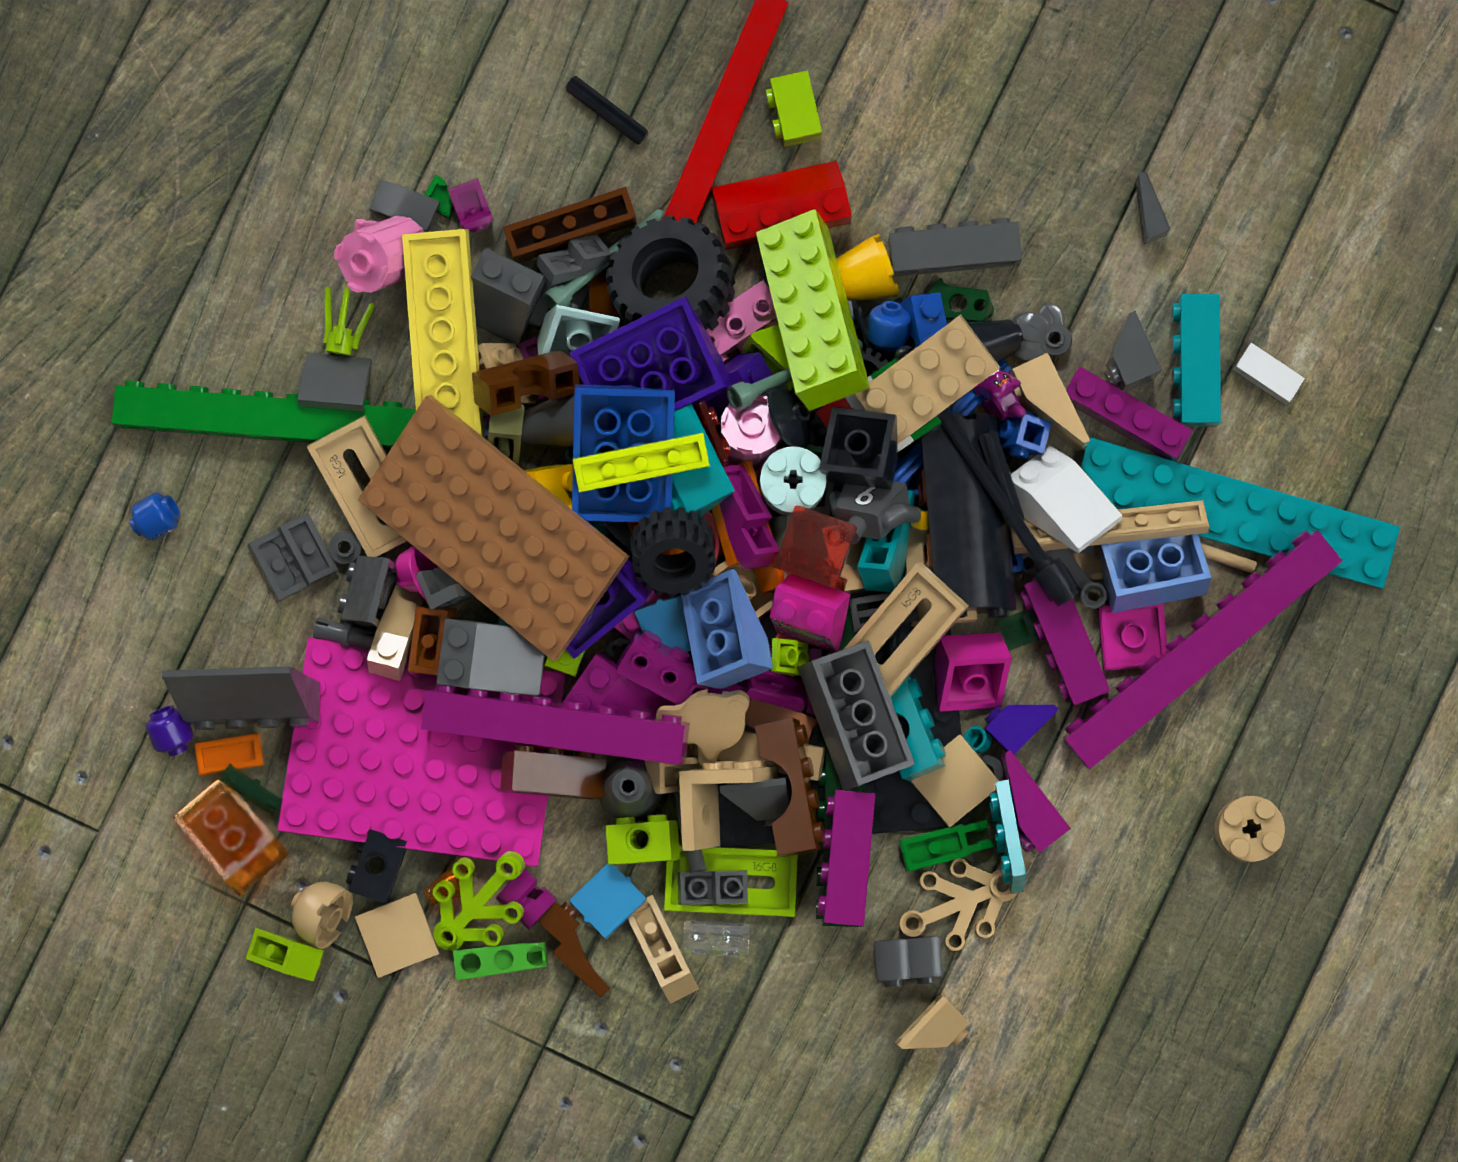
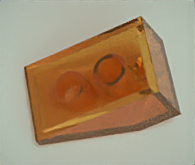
[173,775,290,897]

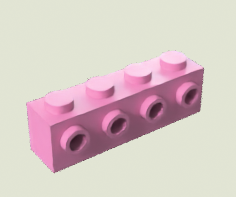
[706,280,779,363]

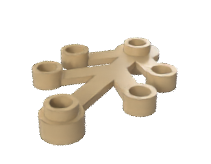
[899,858,1017,951]

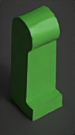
[453,942,548,981]

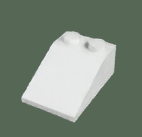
[1011,445,1122,553]

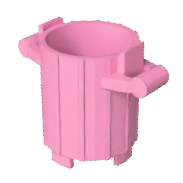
[334,215,424,293]
[721,394,783,481]

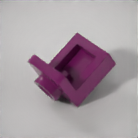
[448,178,493,232]

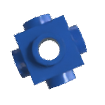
[999,411,1051,460]

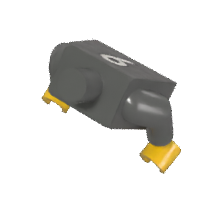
[829,481,929,544]

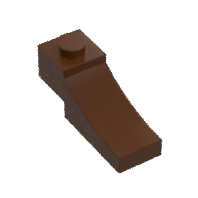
[538,902,611,998]

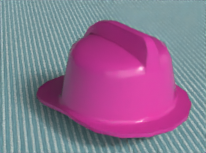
[396,545,438,601]

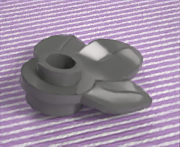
[1013,302,1072,362]

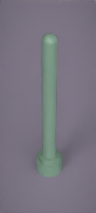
[543,210,665,309]
[727,340,863,411]

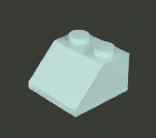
[537,305,620,358]

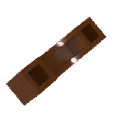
[754,718,825,857]

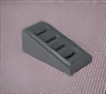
[1135,171,1170,245]

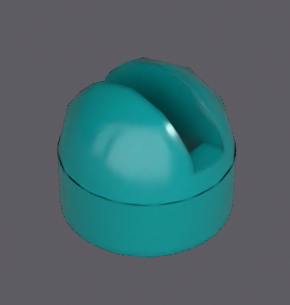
[963,726,992,753]

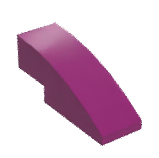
[719,464,780,570]

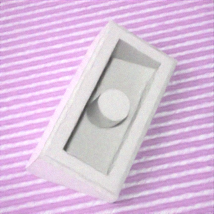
[1233,343,1305,405]

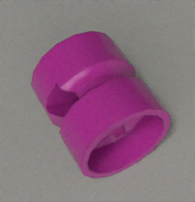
[495,868,558,930]

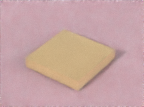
[355,893,440,978]

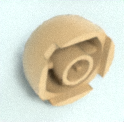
[291,882,353,949]

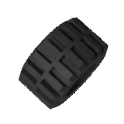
[631,507,716,597]

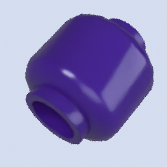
[145,705,194,756]

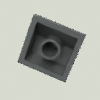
[1104,311,1162,392]

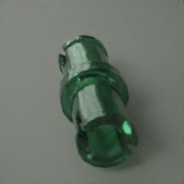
[218,763,282,817]

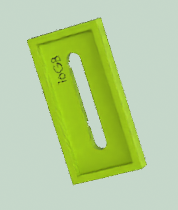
[664,845,798,917]

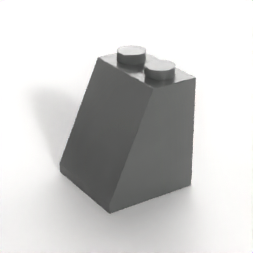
[471,248,546,346]

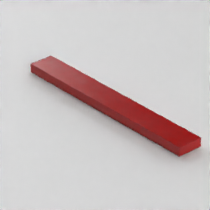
[662,0,789,225]

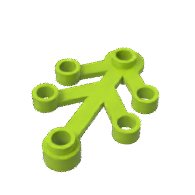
[433,851,525,951]

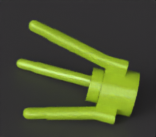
[323,281,375,356]

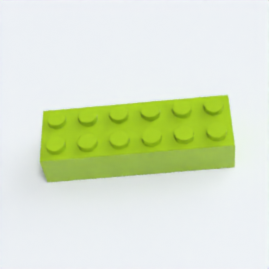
[756,209,870,411]

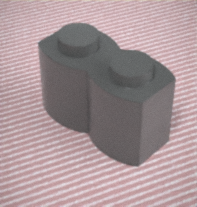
[874,936,943,987]

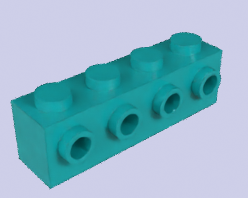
[1171,294,1221,427]

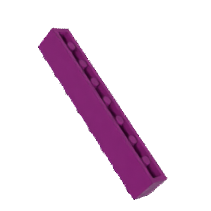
[421,684,690,765]

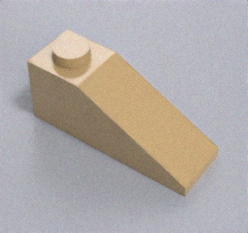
[367,583,426,681]
[628,895,699,1004]

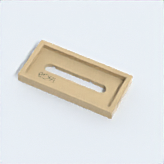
[307,415,407,557]
[844,561,969,697]

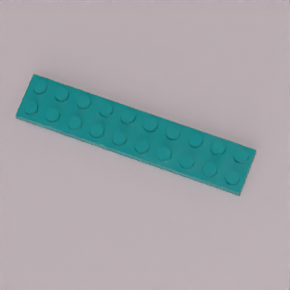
[1080,437,1400,590]

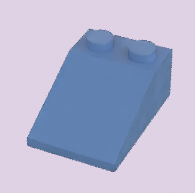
[681,569,773,689]

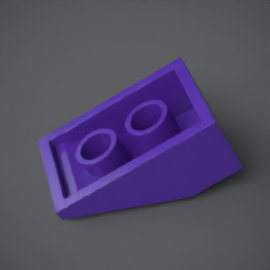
[566,540,654,659]

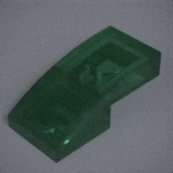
[997,608,1040,651]

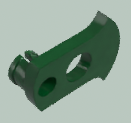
[928,277,994,322]

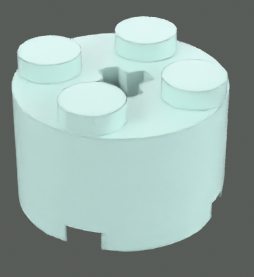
[760,447,826,517]

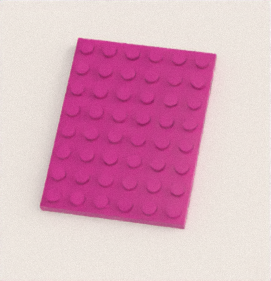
[278,638,566,867]

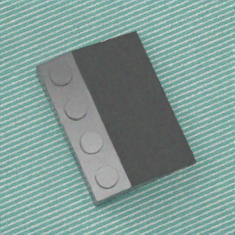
[162,666,320,730]

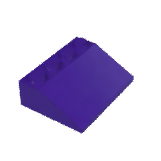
[570,296,733,412]

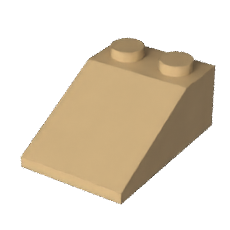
[1010,353,1090,452]

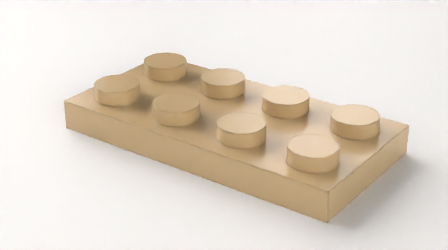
[854,314,1001,444]

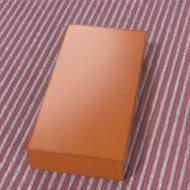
[194,733,265,776]

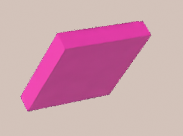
[1097,603,1168,671]

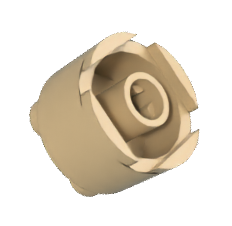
[1214,796,1285,862]

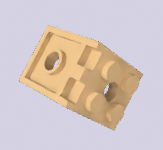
[679,760,778,851]

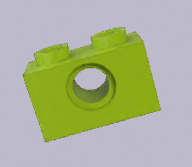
[606,815,680,865]

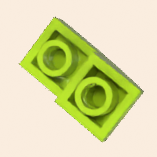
[771,638,809,676]

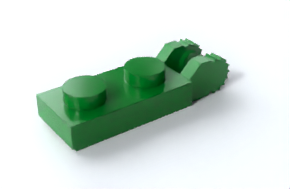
[899,820,995,872]

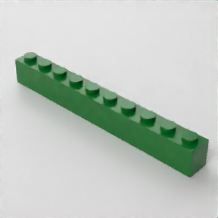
[112,381,416,450]

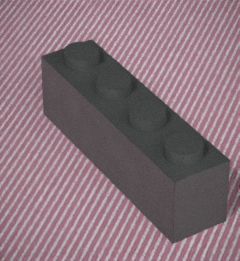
[888,218,1022,277]

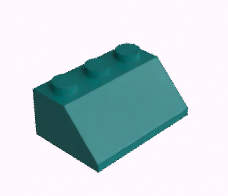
[672,404,735,518]

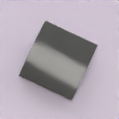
[298,353,372,411]
[247,513,338,603]

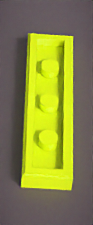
[573,433,710,492]

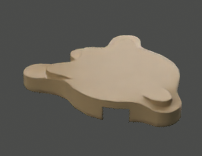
[656,689,750,767]

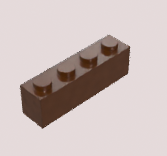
[503,187,637,263]

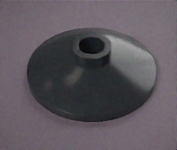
[768,386,811,448]

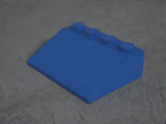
[572,384,675,522]

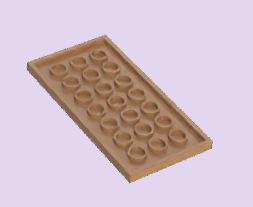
[358,395,630,661]

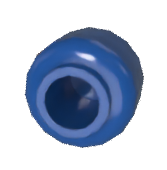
[867,301,911,352]
[130,492,181,541]

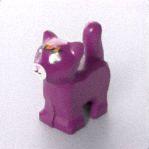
[973,370,1026,419]

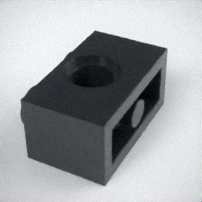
[346,829,407,904]

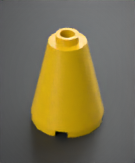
[836,234,900,301]

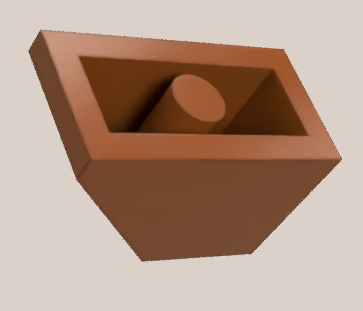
[408,604,457,676]

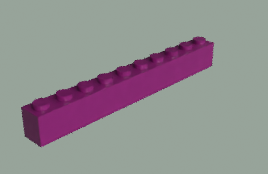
[1063,530,1343,769]

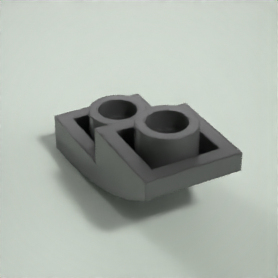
[677,870,748,905]

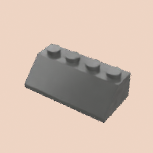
[797,640,915,791]

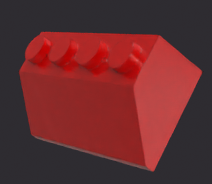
[712,161,852,250]

